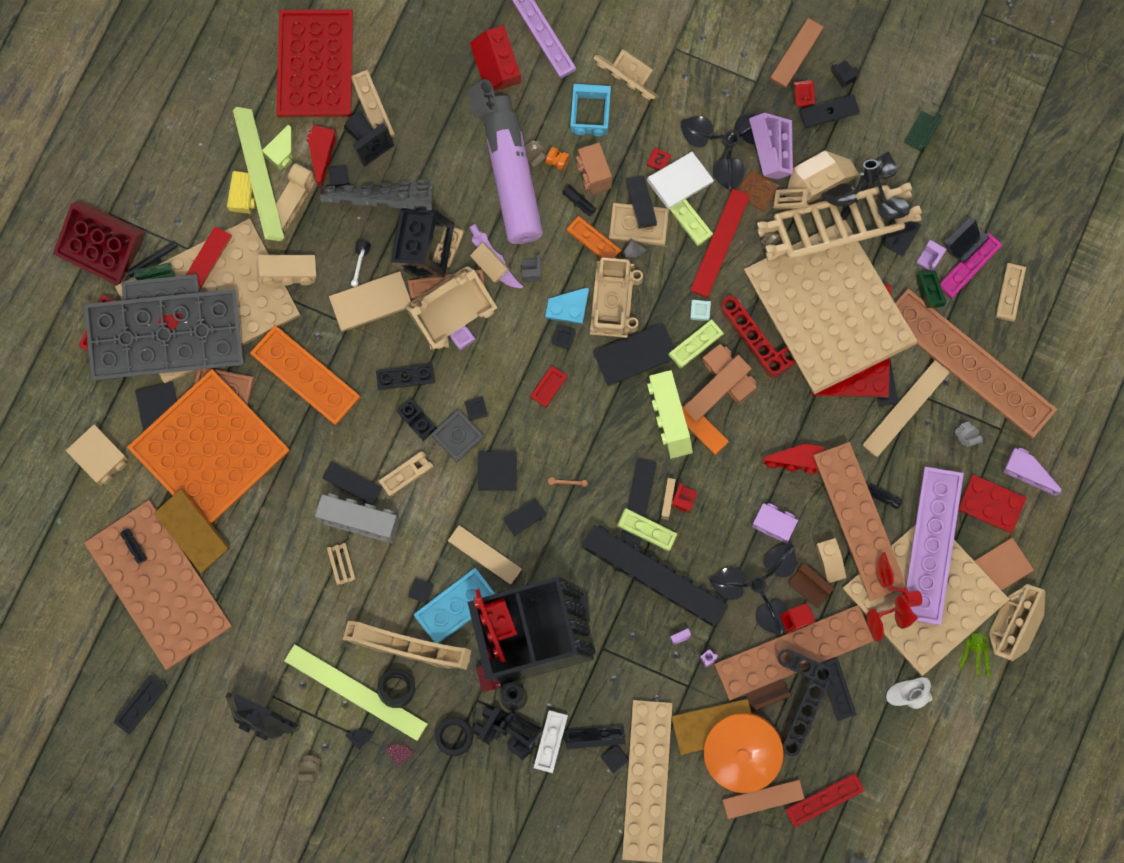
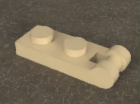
[379,451,434,497]

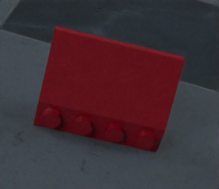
[53,200,146,285]

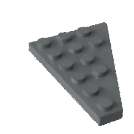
[320,179,434,210]

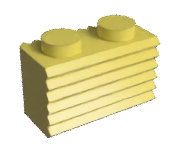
[227,171,256,214]

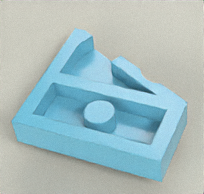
[545,288,589,325]

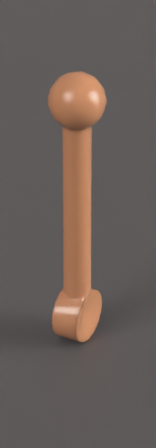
[548,477,588,487]

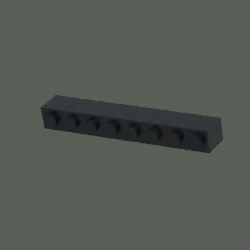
[581,525,729,628]

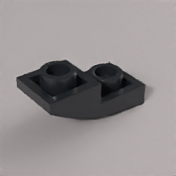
[396,398,437,441]

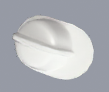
[886,677,932,709]

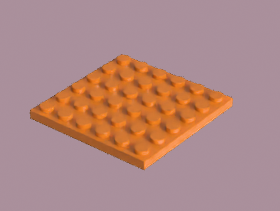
[127,369,290,524]

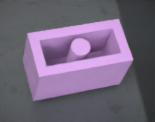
[752,503,798,544]

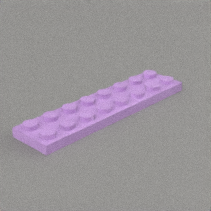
[906,467,964,626]

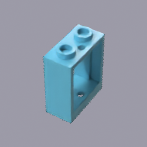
[570,84,611,137]

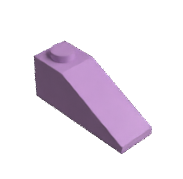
[1003,448,1061,496]

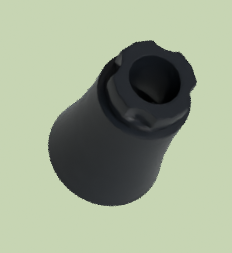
[500,683,528,711]

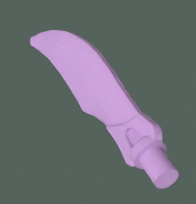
[469,224,523,288]

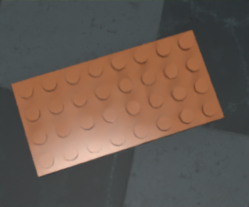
[84,500,232,671]

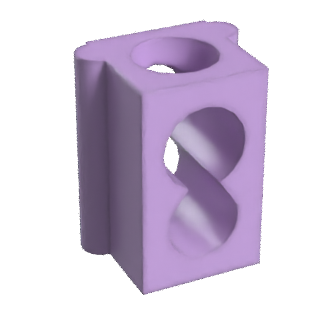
[700,649,717,668]

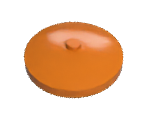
[704,713,784,793]

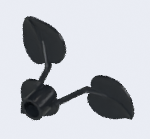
[681,114,759,191]
[822,152,910,219]
[710,544,797,635]

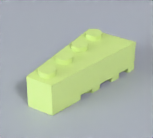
[647,370,693,459]

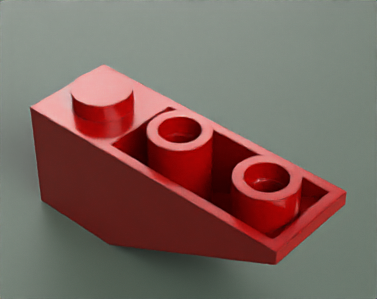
[762,444,824,475]

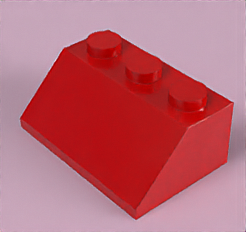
[470,25,521,91]

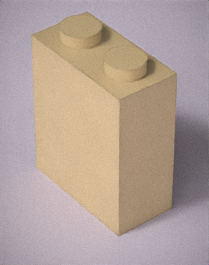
[66,425,128,486]

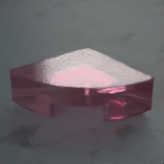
[386,745,413,765]

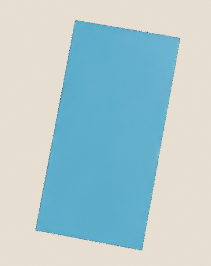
[413,568,495,644]

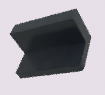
[944,217,989,263]
[883,221,921,256]

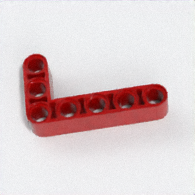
[721,296,796,378]

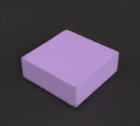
[449,326,475,351]
[670,629,691,645]

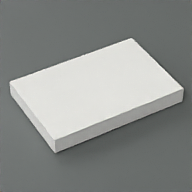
[647,152,714,209]

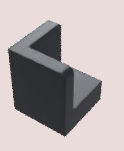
[831,61,860,88]

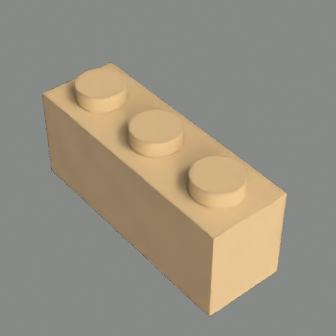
[256,255,316,285]

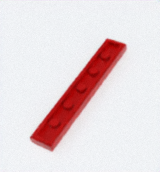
[690,189,750,298]
[157,226,232,331]

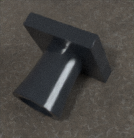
[344,113,395,167]

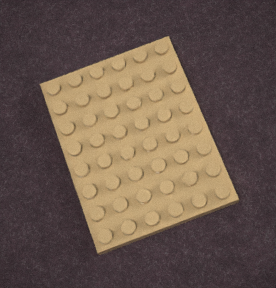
[115,218,301,384]
[744,220,917,394]

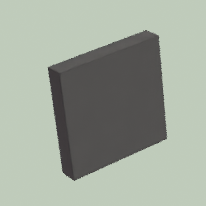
[431,409,485,463]

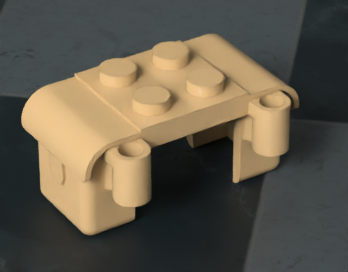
[590,257,643,338]

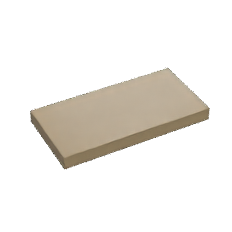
[329,271,411,332]

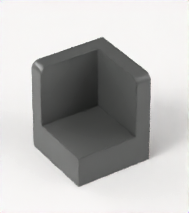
[522,255,542,282]

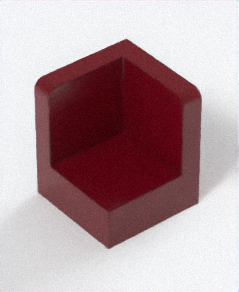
[476,666,501,693]

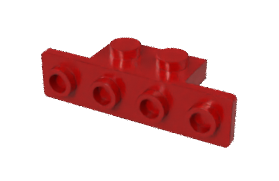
[473,589,517,663]

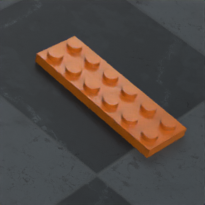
[250,325,361,426]

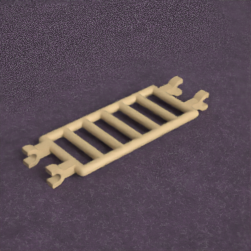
[757,182,922,261]

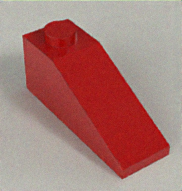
[307,125,337,188]

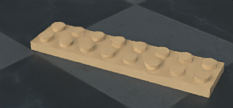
[622,700,672,863]

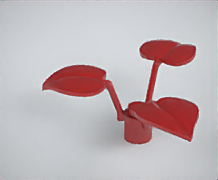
[866,552,922,642]

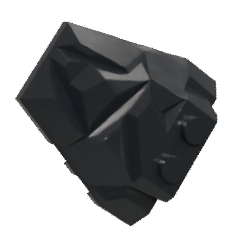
[225,692,301,741]

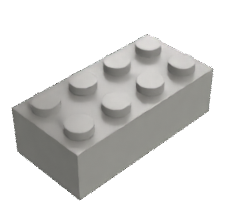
[315,493,400,544]

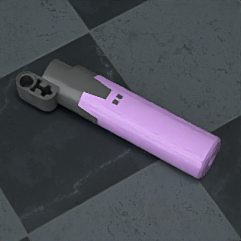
[469,79,543,244]

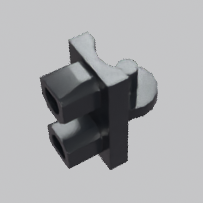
[472,707,507,745]

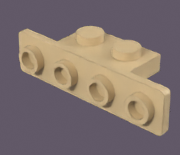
[593,49,659,100]

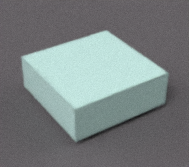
[690,300,711,321]

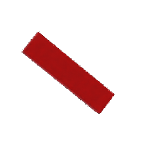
[785,773,864,828]

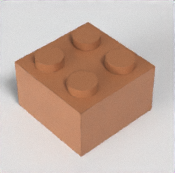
[576,143,612,195]

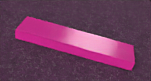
[940,232,1003,300]

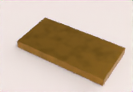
[154,489,230,573]
[671,699,752,755]

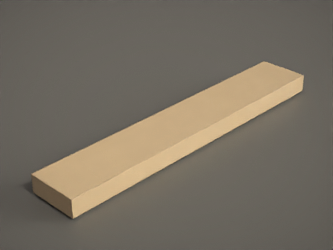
[862,360,950,459]

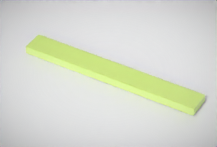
[233,107,284,241]
[284,644,428,741]

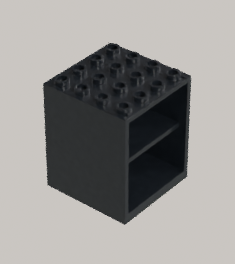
[467,576,596,684]

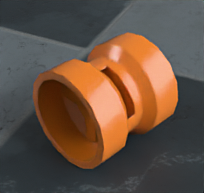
[545,147,570,171]

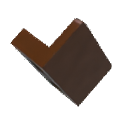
[789,563,834,608]
[746,679,792,712]

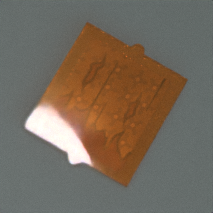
[738,170,780,212]

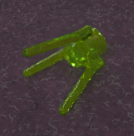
[959,634,991,678]

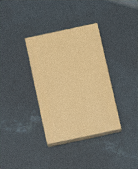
[609,203,669,246]

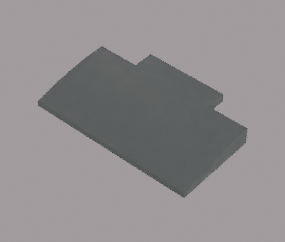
[84,274,244,380]

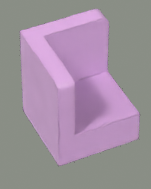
[917,240,946,271]

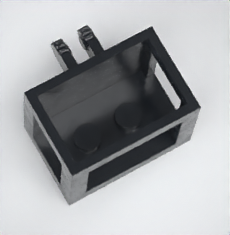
[391,208,455,278]

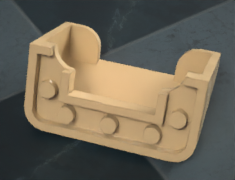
[405,267,497,349]

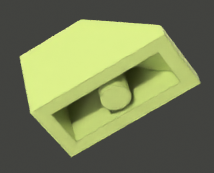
[262,125,293,171]

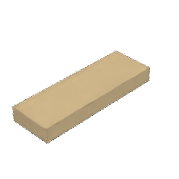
[995,263,1026,322]

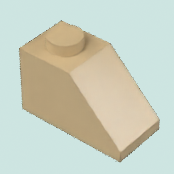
[815,538,846,584]

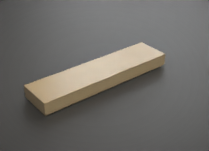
[352,70,395,138]
[448,525,522,585]

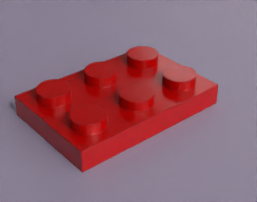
[958,475,1027,534]

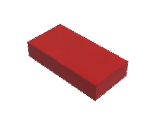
[530,366,568,408]

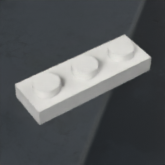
[534,710,568,773]

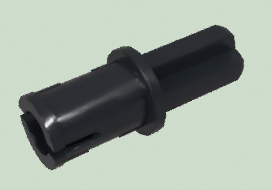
[562,185,596,216]

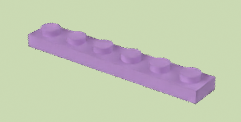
[511,0,576,79]

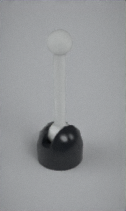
[351,241,371,287]

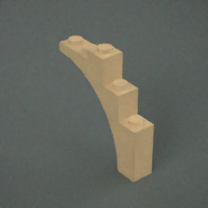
[343,621,472,670]

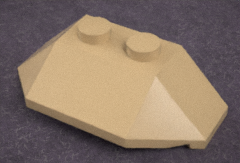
[785,151,859,204]
[989,584,1045,661]

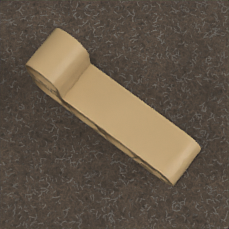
[262,163,315,235]

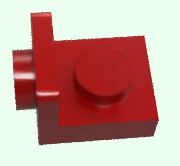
[794,80,815,107]

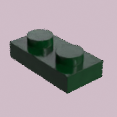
[916,271,947,308]

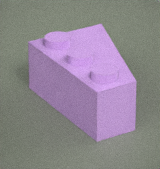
[749,113,793,180]

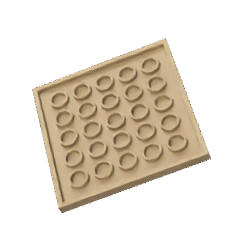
[842,526,1009,677]

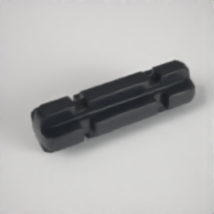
[868,484,903,509]
[120,528,147,564]

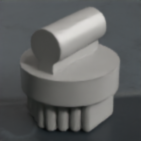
[955,422,983,447]

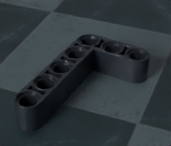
[777,649,832,756]

